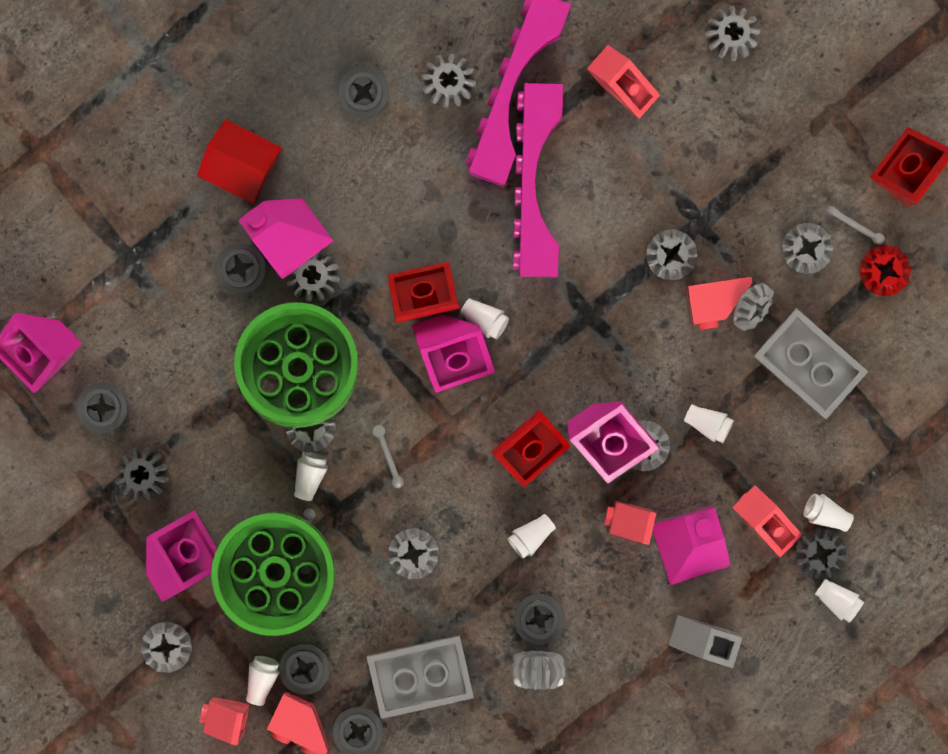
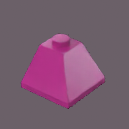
[238,198,334,279]
[0,313,82,393]
[412,315,495,393]
[567,401,659,483]
[653,505,731,585]
[146,510,217,602]

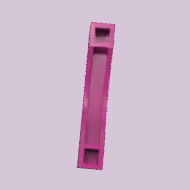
[465,0,571,187]
[513,83,563,278]

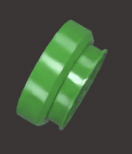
[234,302,359,428]
[211,512,336,636]

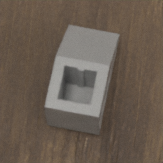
[668,615,742,668]

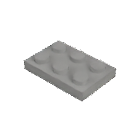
[753,308,868,419]
[367,635,474,719]

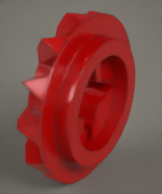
[860,245,912,296]

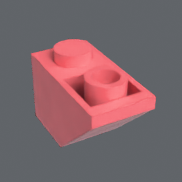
[267,690,329,754]

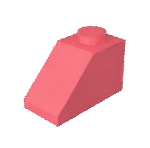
[587,45,660,119]
[685,277,753,330]
[732,485,803,557]
[604,501,657,545]
[200,697,250,745]

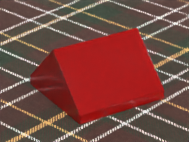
[197,119,283,204]
[870,127,948,207]
[387,261,460,323]
[491,409,571,487]

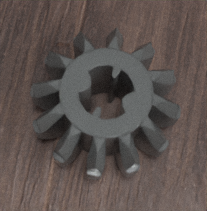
[115,447,169,501]

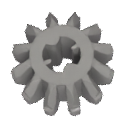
[705,6,760,61]
[422,53,476,109]
[287,252,340,302]
[511,650,566,690]

